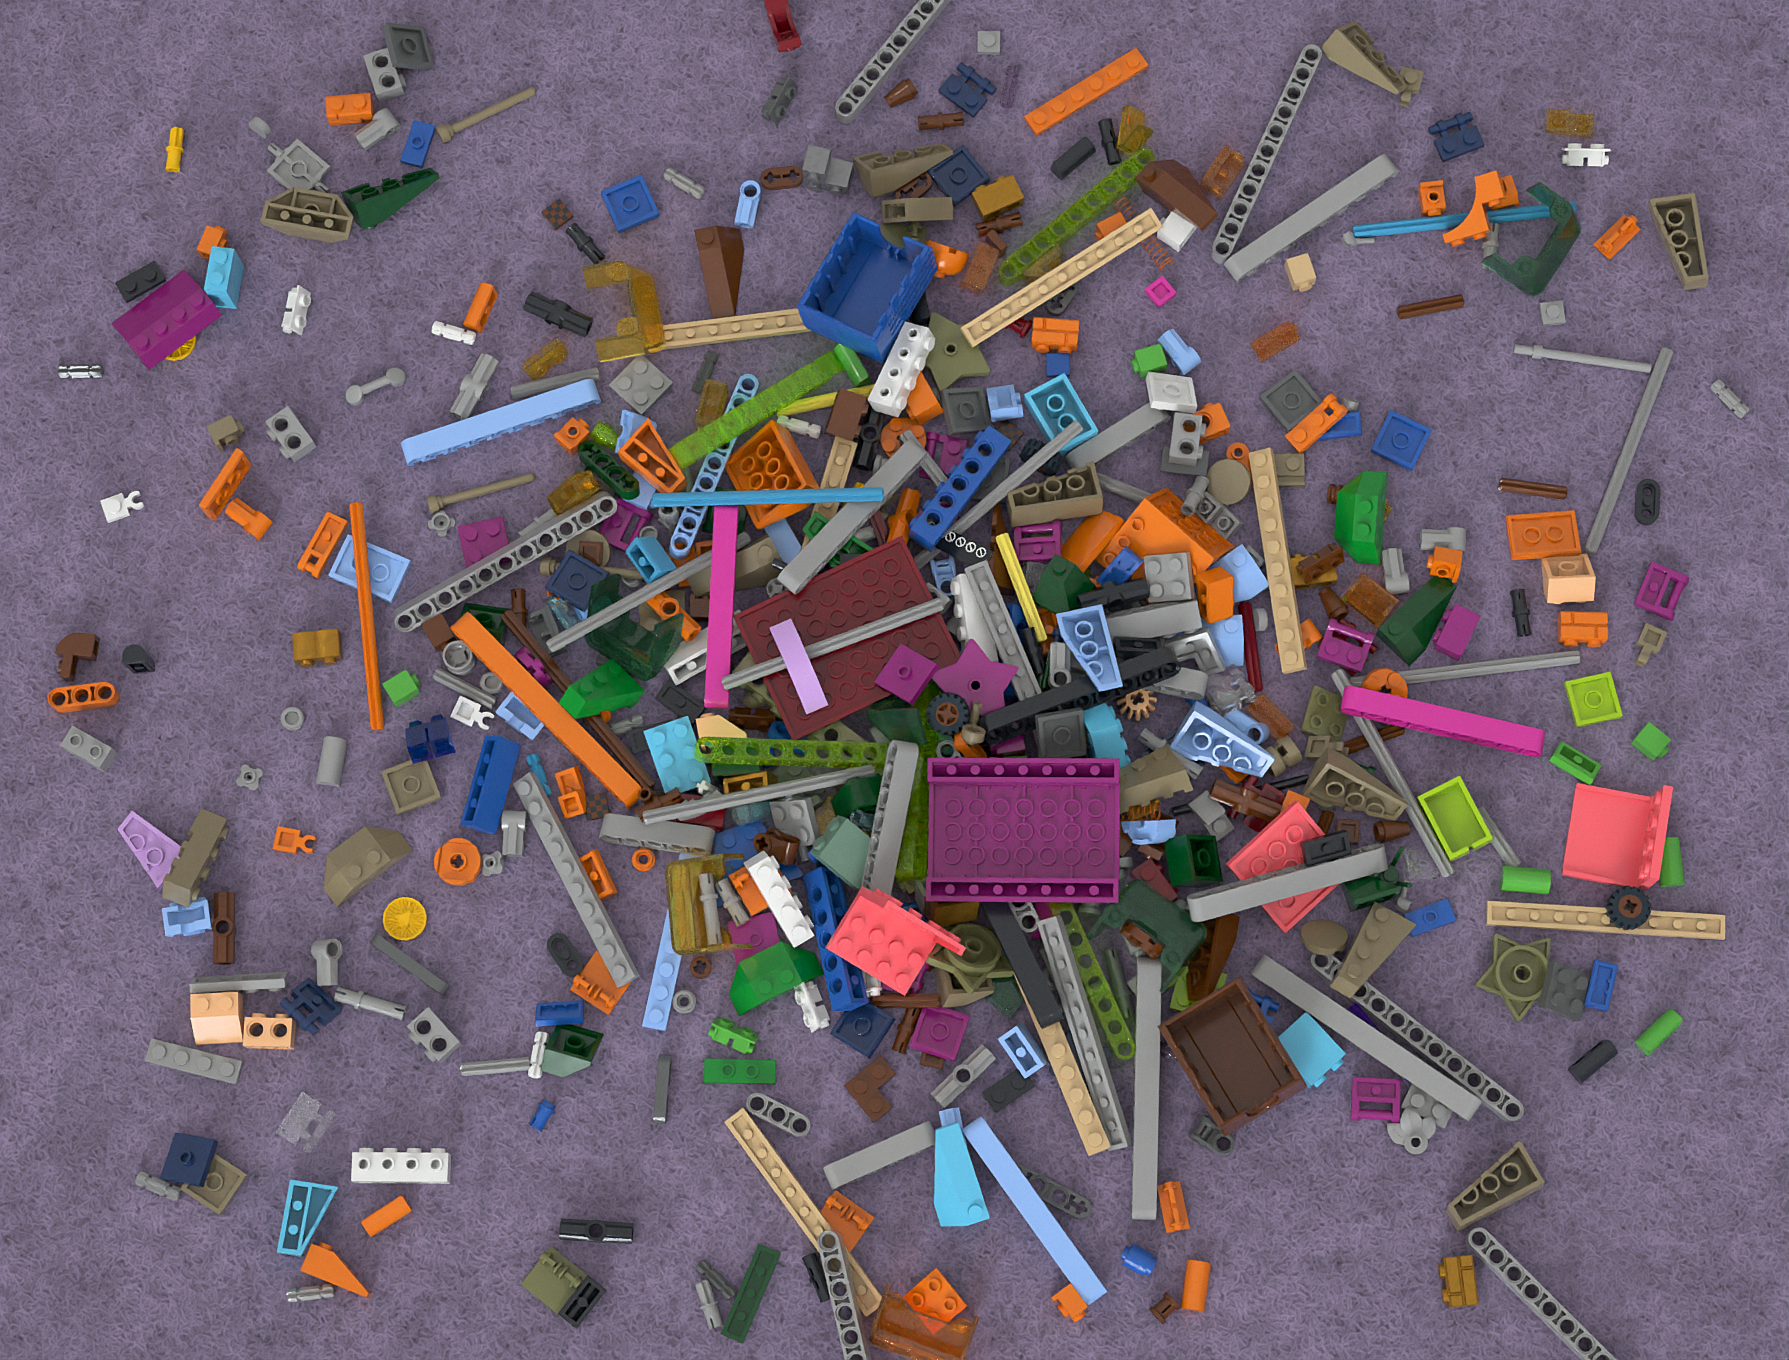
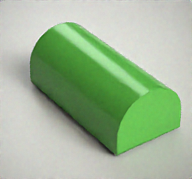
[833,344,872,388]
[1549,741,1602,785]
[1659,837,1685,888]
[1500,866,1551,894]
[1635,1008,1683,1056]

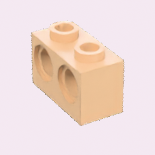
[243,1013,296,1049]

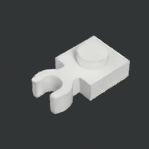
[100,491,144,523]
[450,696,494,730]

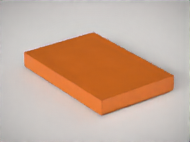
[199,448,252,521]
[1062,510,1125,573]
[1505,510,1581,561]

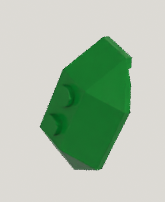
[1334,470,1388,565]
[729,941,824,1016]

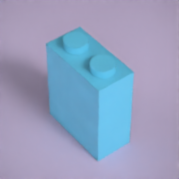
[204,246,244,309]
[1278,1012,1346,1088]

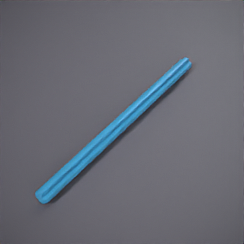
[1352,201,1577,238]
[652,487,884,507]

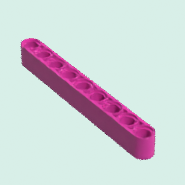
[705,505,739,709]
[1340,686,1545,757]

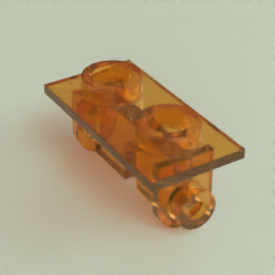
[1250,320,1301,362]
[1246,693,1295,740]

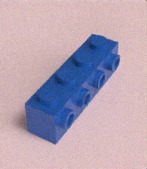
[460,735,521,834]

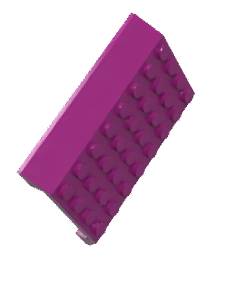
[926,758,1120,903]

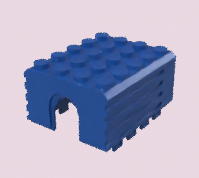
[797,212,938,362]

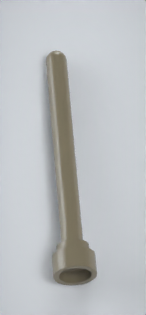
[435,87,536,144]
[426,473,535,514]
[540,556,645,580]

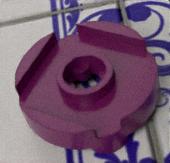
[513,646,553,689]

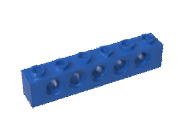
[908,426,1011,553]
[803,867,869,1011]

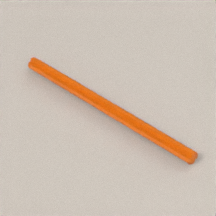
[349,502,384,730]

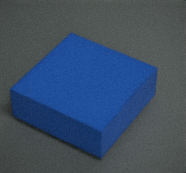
[1046,353,1070,378]

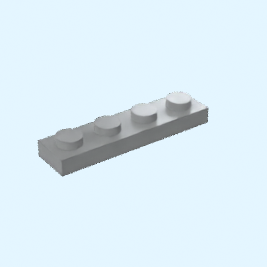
[189,972,288,994]
[145,1038,244,1085]

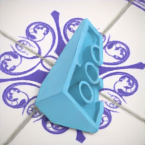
[933,1122,990,1227]

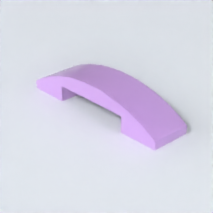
[769,619,828,715]

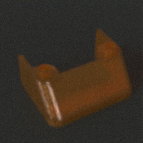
[869,1284,979,1360]

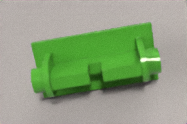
[708,1017,759,1054]

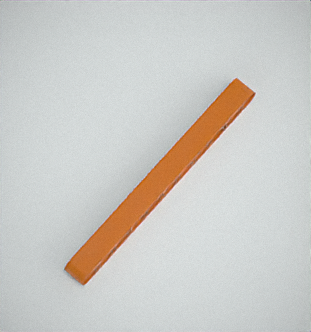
[450,612,642,809]

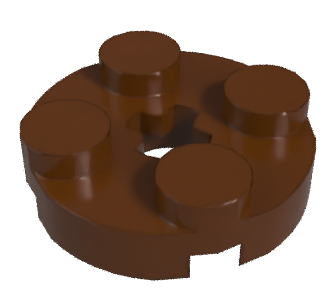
[1119,920,1165,960]

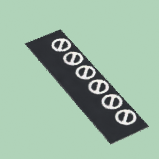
[927,519,993,566]

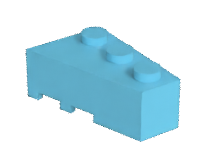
[277,1179,338,1257]

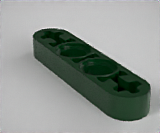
[578,441,640,500]

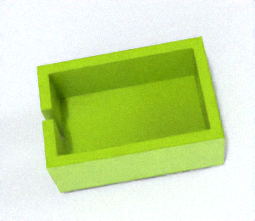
[1417,776,1493,862]

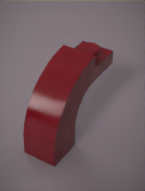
[763,0,802,53]

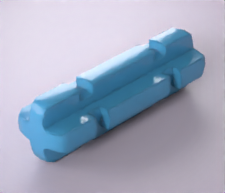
[526,753,552,797]

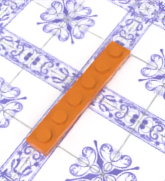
[1024,48,1149,136]

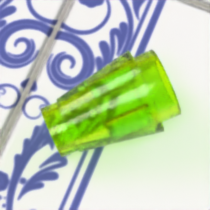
[590,421,620,450]

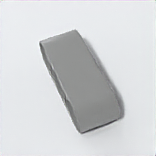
[746,1093,811,1138]

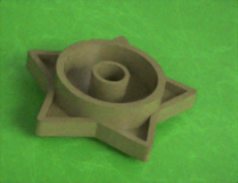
[924,311,990,392]
[926,923,1014,995]
[1474,933,1551,1022]

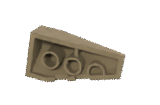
[686,534,782,597]
[1302,747,1408,821]
[932,923,994,1008]

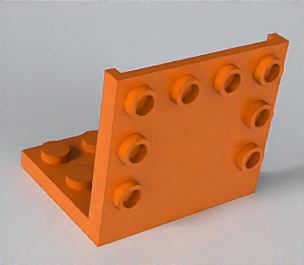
[1096,487,1235,605]

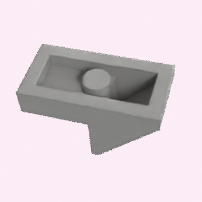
[1188,790,1234,842]

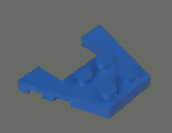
[714,819,803,909]

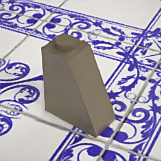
[882,197,954,223]

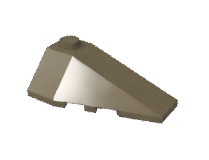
[1321,21,1408,95]
[853,143,953,198]

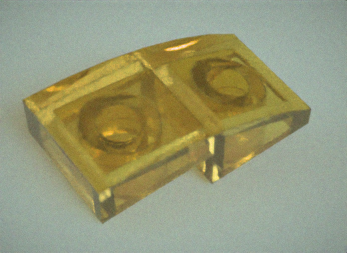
[1546,109,1595,138]

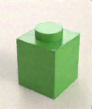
[1131,344,1167,378]
[382,670,421,707]
[1631,722,1671,761]

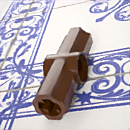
[1208,778,1282,822]
[211,892,237,965]

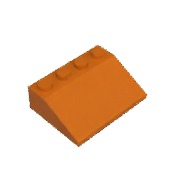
[725,420,820,530]

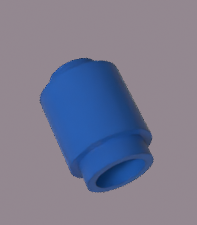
[1120,1244,1158,1276]

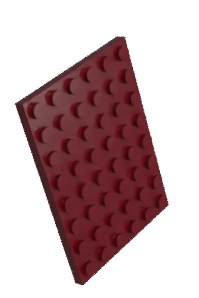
[733,536,960,742]

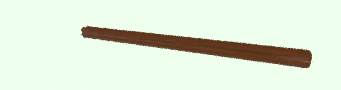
[501,610,656,789]

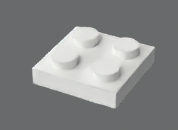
[1146,372,1197,414]

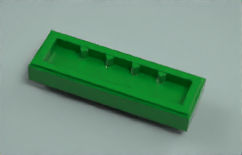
[704,1058,776,1085]

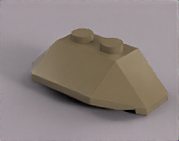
[260,187,354,243]
[324,826,413,907]

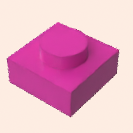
[1144,276,1177,309]

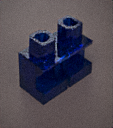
[405,714,456,764]

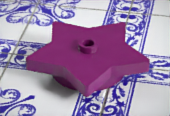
[932,639,1019,716]

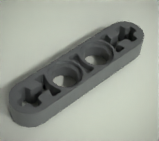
[369,933,450,996]
[1016,1163,1091,1219]

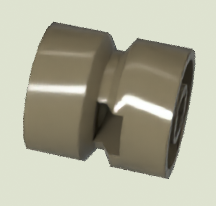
[1264,735,1303,778]

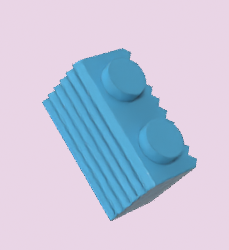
[626,536,677,585]

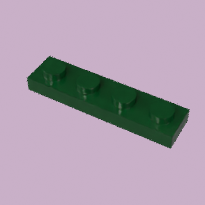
[721,1244,781,1344]

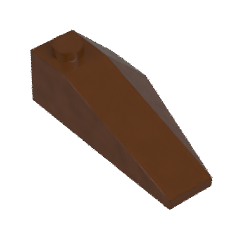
[1135,159,1218,231]
[694,225,744,319]
[989,502,1015,596]
[1182,910,1240,1002]

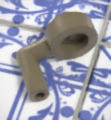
[961,701,986,745]

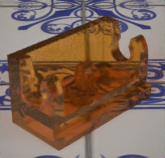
[1200,144,1245,200]
[958,241,1000,294]
[1341,572,1399,628]

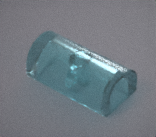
[731,800,772,825]

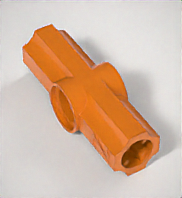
[886,488,921,545]
[644,584,701,642]

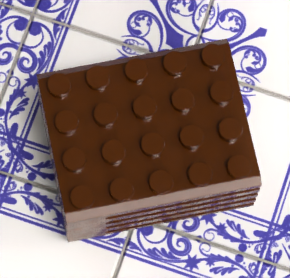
[1157,976,1307,1136]

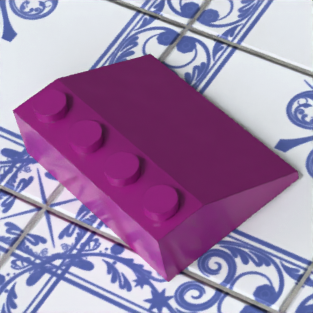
[111,270,222,370]

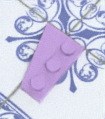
[118,811,181,890]

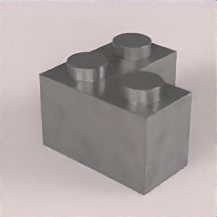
[802,145,854,196]

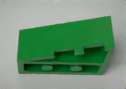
[559,659,645,719]

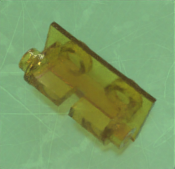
[521,339,569,381]

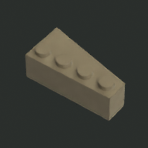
[1648,193,1709,290]
[1007,461,1103,527]
[1120,745,1193,814]
[162,809,230,908]
[1330,902,1416,999]
[1446,1140,1545,1232]

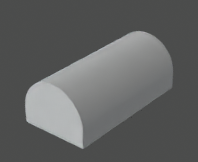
[316,736,348,787]

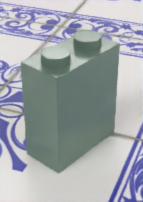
[810,815,870,890]

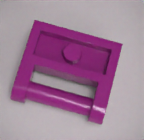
[919,432,967,485]
[599,498,654,553]
[1014,520,1062,564]
[1633,562,1689,621]
[1316,618,1375,673]
[1350,1077,1401,1123]

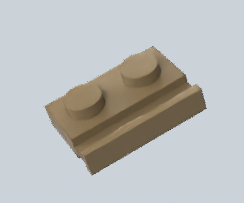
[1274,453,1305,488]

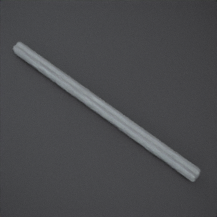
[1584,347,1673,555]
[913,420,1083,570]
[546,532,751,652]
[721,598,944,690]
[1349,650,1580,688]
[1331,669,1455,878]
[643,764,875,824]

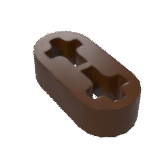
[760,166,803,190]
[895,172,932,199]

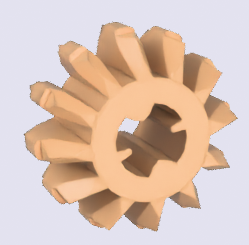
[1117,689,1157,721]

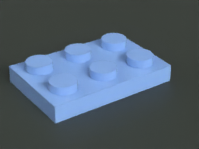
[328,534,412,603]

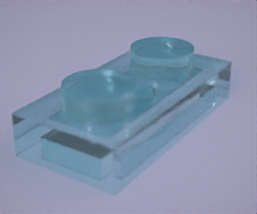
[545,595,581,641]

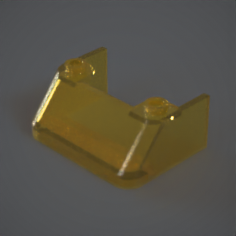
[582,261,666,362]
[665,853,753,955]

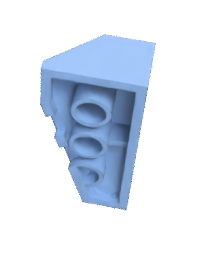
[1194,544,1269,603]
[1056,604,1123,691]
[1166,615,1244,667]
[1170,700,1275,777]

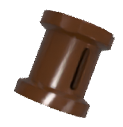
[1149,1292,1181,1324]

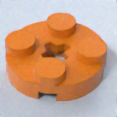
[880,417,926,458]
[1360,668,1408,698]
[434,838,482,886]

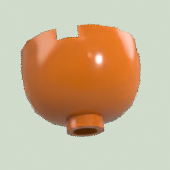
[925,239,969,279]

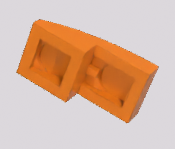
[555,766,586,819]

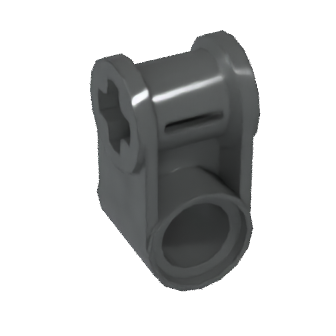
[1188,1115,1234,1157]

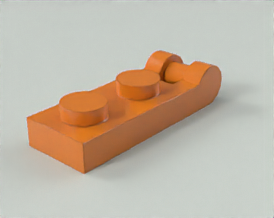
[1285,393,1348,453]
[297,511,349,578]

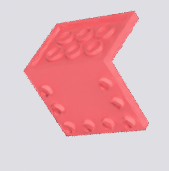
[1561,783,1673,892]
[825,886,966,996]

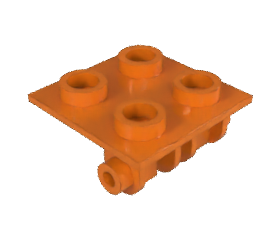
[729,866,793,916]
[570,950,632,1015]
[821,1190,874,1252]
[903,1268,967,1335]

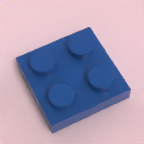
[601,174,660,233]
[1370,410,1432,471]

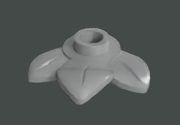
[1387,1107,1436,1155]

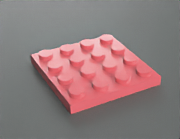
[1226,800,1340,933]

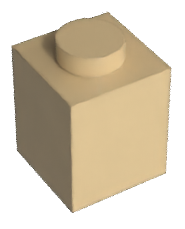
[1284,253,1316,292]

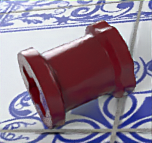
[1005,317,1033,339]

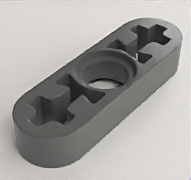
[653,1054,672,1124]

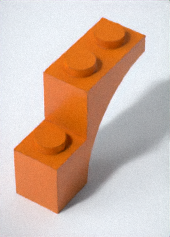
[1442,170,1507,247]

